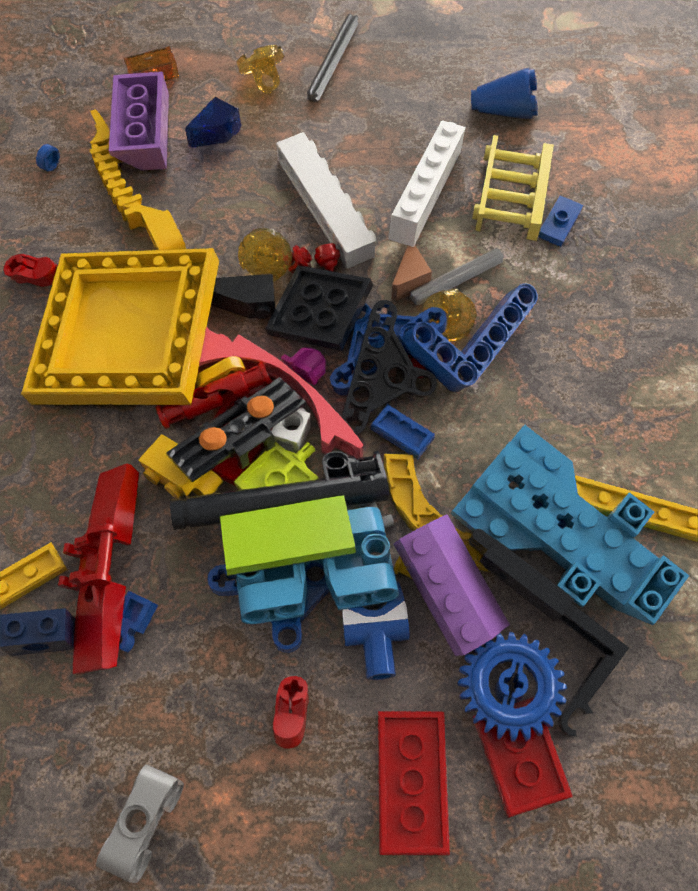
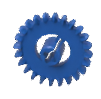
[457,632,567,742]

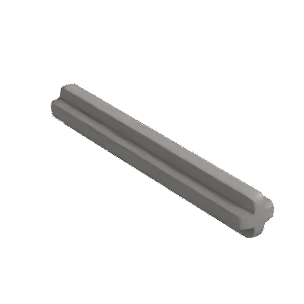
[410,248,504,305]

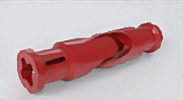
[155,361,272,429]

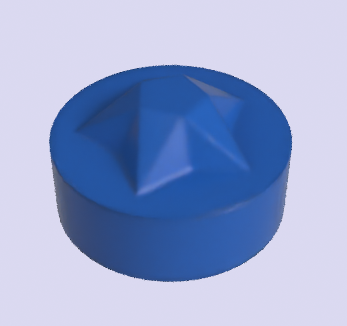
[36,144,60,172]

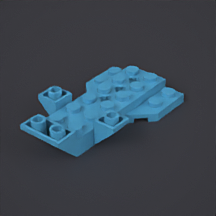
[451,425,690,625]

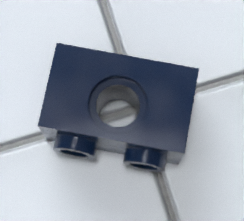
[0,608,75,656]

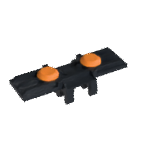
[166,377,306,482]

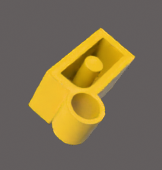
[138,434,223,498]

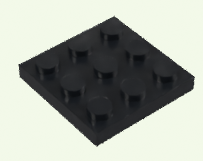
[265,265,373,351]

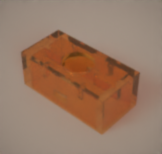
[124,46,179,81]

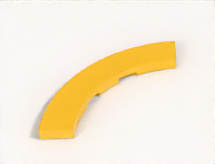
[383,454,490,572]

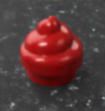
[314,243,341,272]

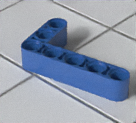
[402,283,538,392]

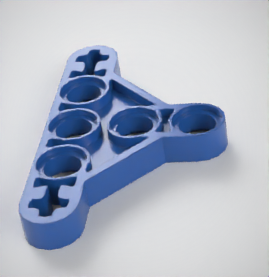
[330,303,447,396]
[208,562,329,653]

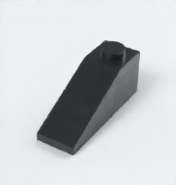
[211,274,276,319]

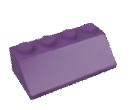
[109,72,169,171]
[393,514,510,656]

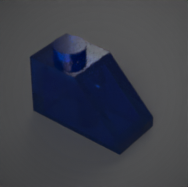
[185,97,241,148]

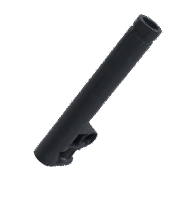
[170,451,389,530]

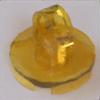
[236,44,284,94]
[238,227,292,282]
[422,288,477,341]

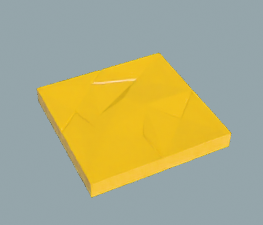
[21,248,219,405]

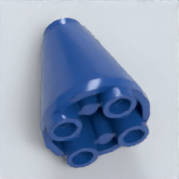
[471,67,538,119]

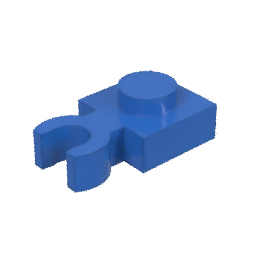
[119,590,158,652]

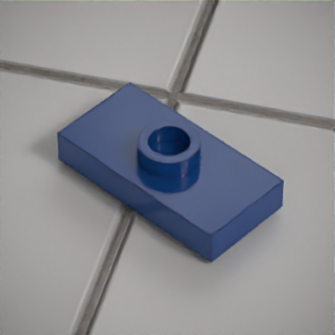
[538,195,583,247]
[370,404,435,460]

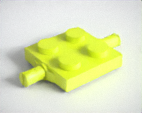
[234,441,319,490]

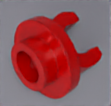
[283,245,313,274]

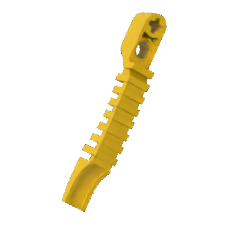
[90,109,186,250]

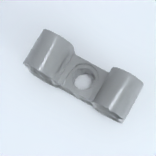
[96,764,184,883]

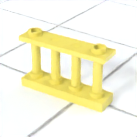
[472,135,554,241]

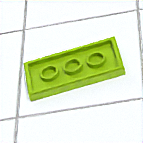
[220,495,356,575]

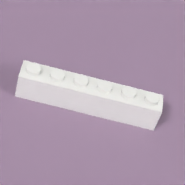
[388,121,466,247]
[276,132,377,269]

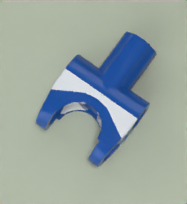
[342,581,410,680]

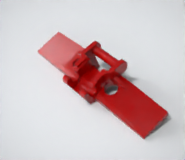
[58,463,139,675]

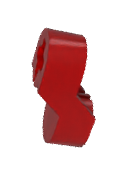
[3,254,58,287]
[273,676,309,749]

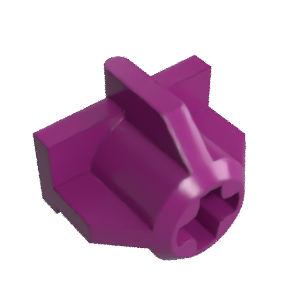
[281,348,326,385]

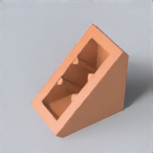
[391,245,432,301]

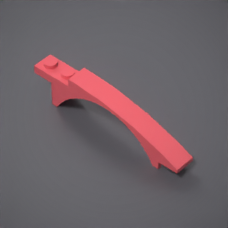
[197,327,363,458]

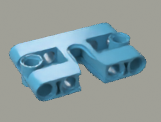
[236,507,399,624]

